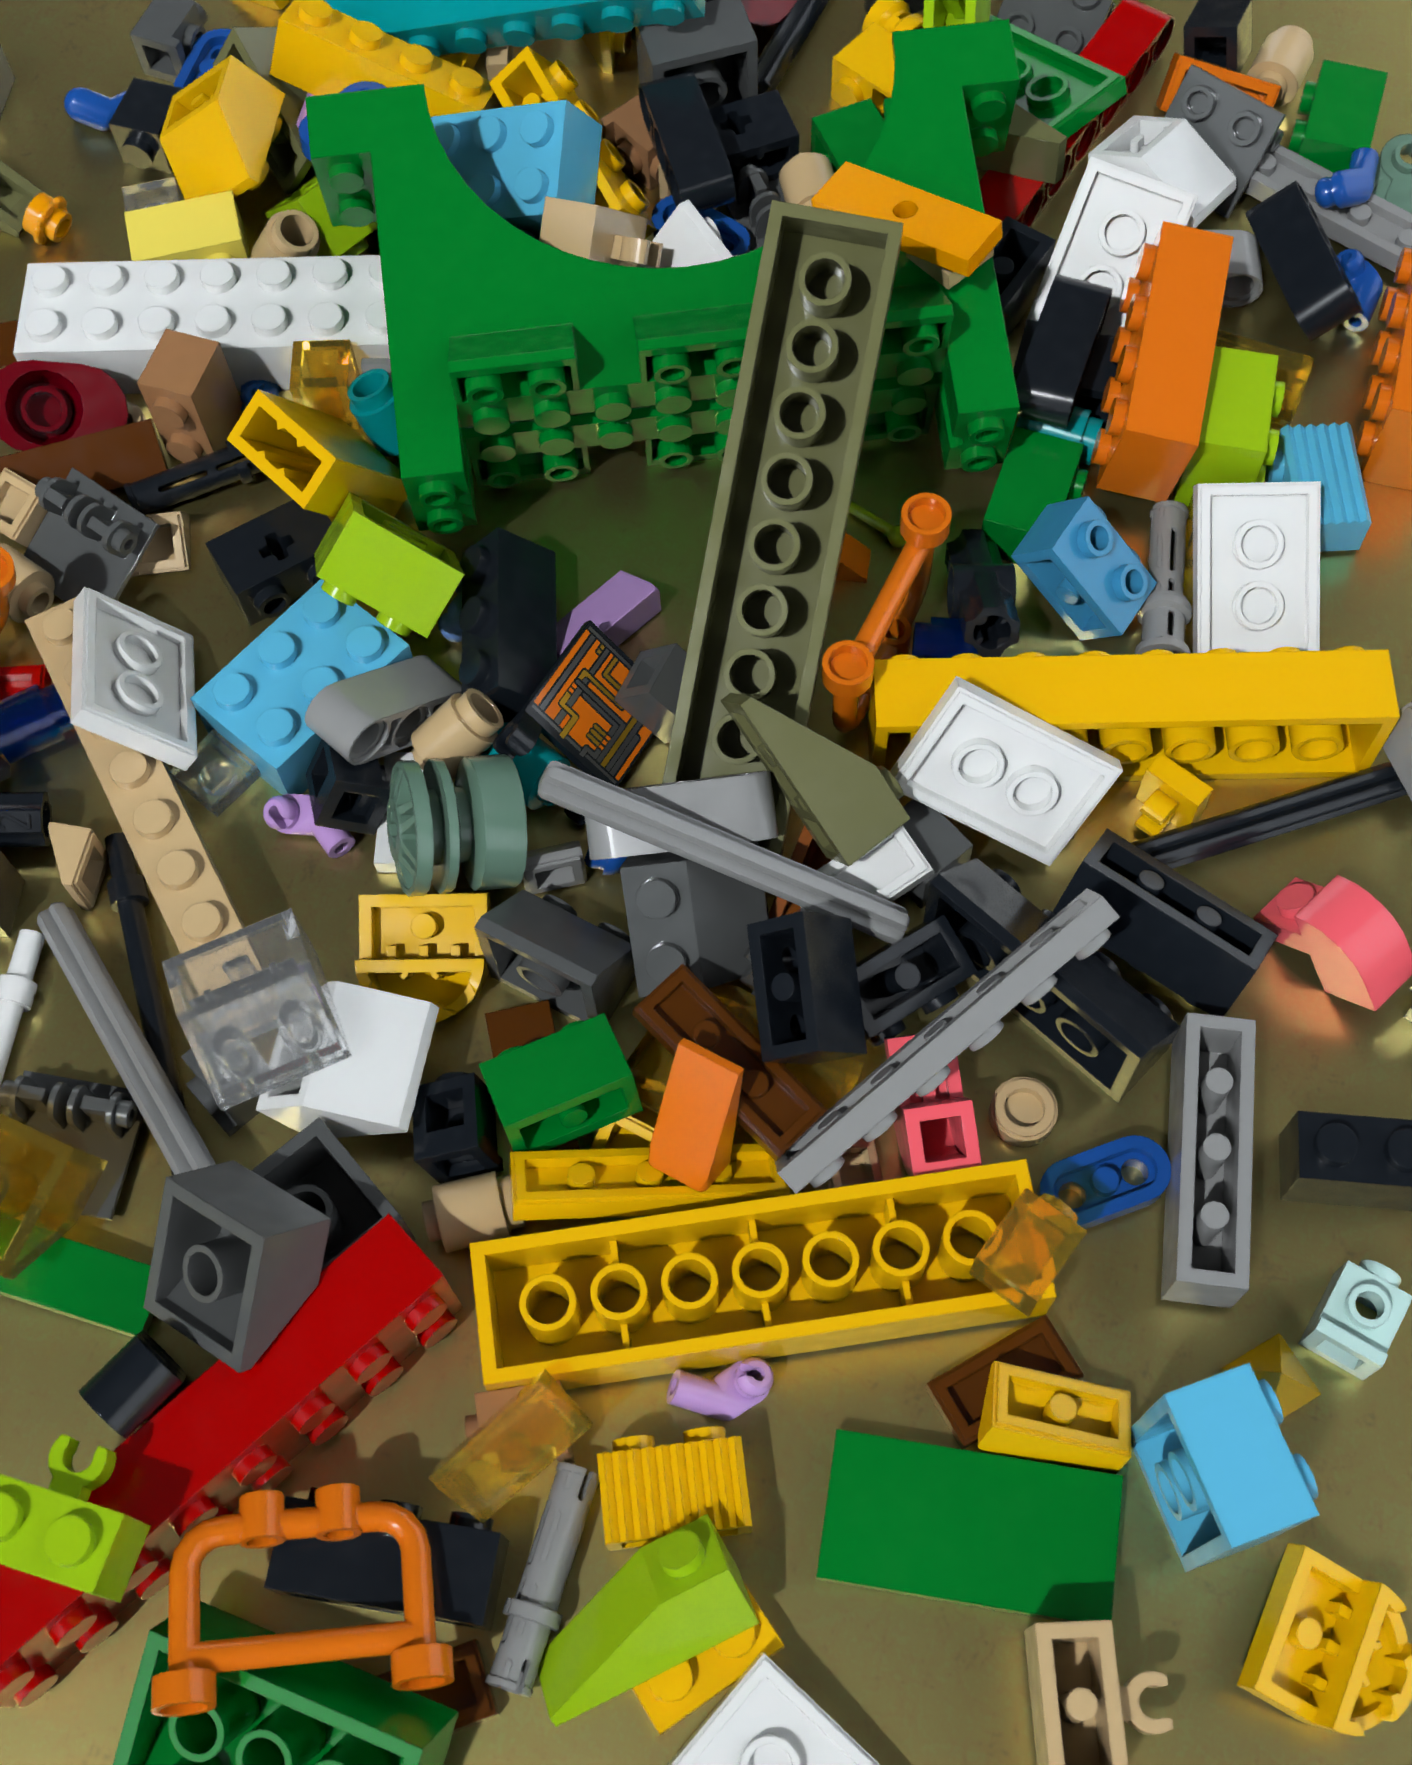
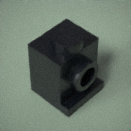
[306,739,390,835]
[413,1072,503,1184]

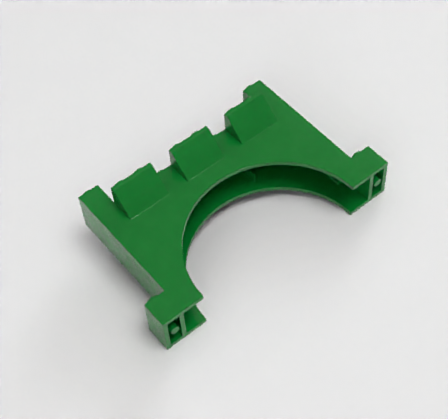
[305,19,1020,534]

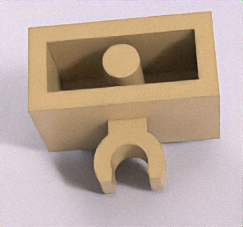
[539,196,663,267]
[1024,1620,1174,1765]

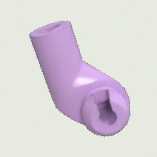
[263,794,355,858]
[666,1357,774,1421]

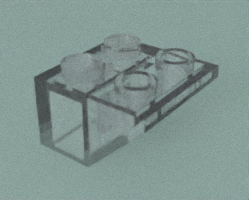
[161,908,352,1111]

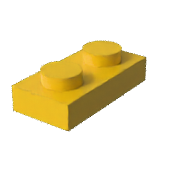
[632,1581,784,1735]

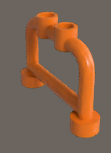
[821,492,952,733]
[151,1483,454,1717]

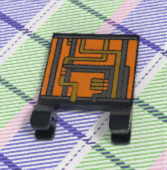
[493,620,654,826]

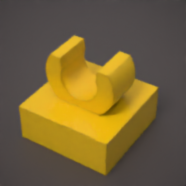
[1134,753,1213,836]

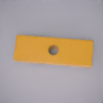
[811,161,1003,277]

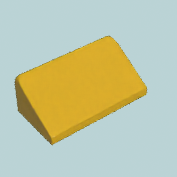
[978,1361,1131,1474]

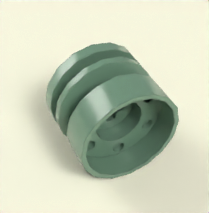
[387,754,528,897]

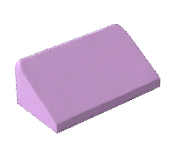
[557,570,661,659]

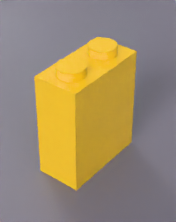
[227,389,407,517]

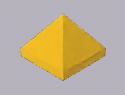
[1220,1333,1321,1418]

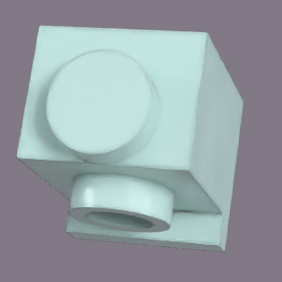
[1299,1259,1412,1381]

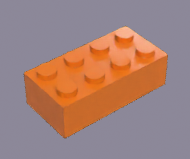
[1091,221,1234,502]
[1355,247,1412,491]

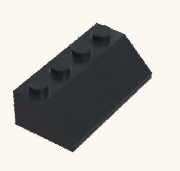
[923,858,1181,1103]

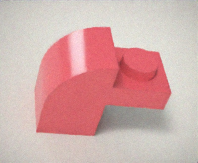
[1253,875,1412,1012]
[884,1034,982,1176]

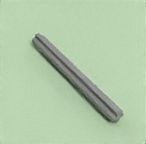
[538,761,910,944]
[37,902,216,1175]

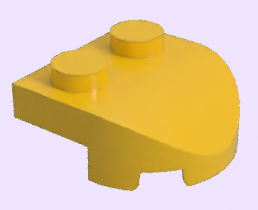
[354,893,491,1023]
[1237,1543,1412,1736]

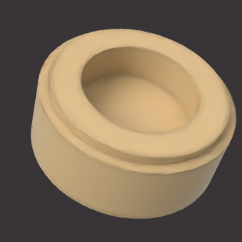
[988,1077,1058,1147]

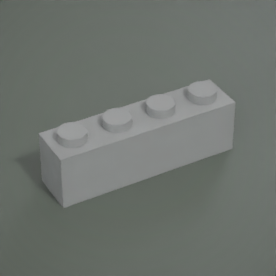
[1161,1012,1256,1308]

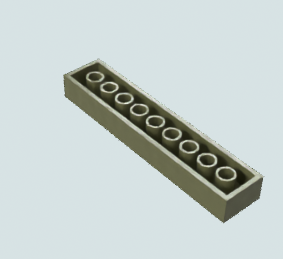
[662,200,904,856]

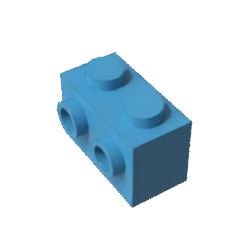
[1011,496,1157,641]

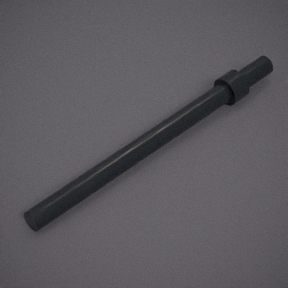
[104,832,187,1175]

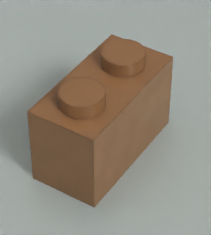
[137,329,242,468]

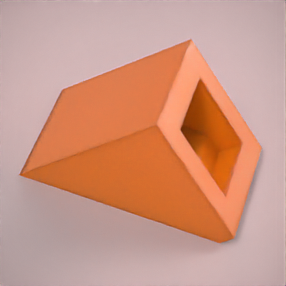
[836,532,871,583]

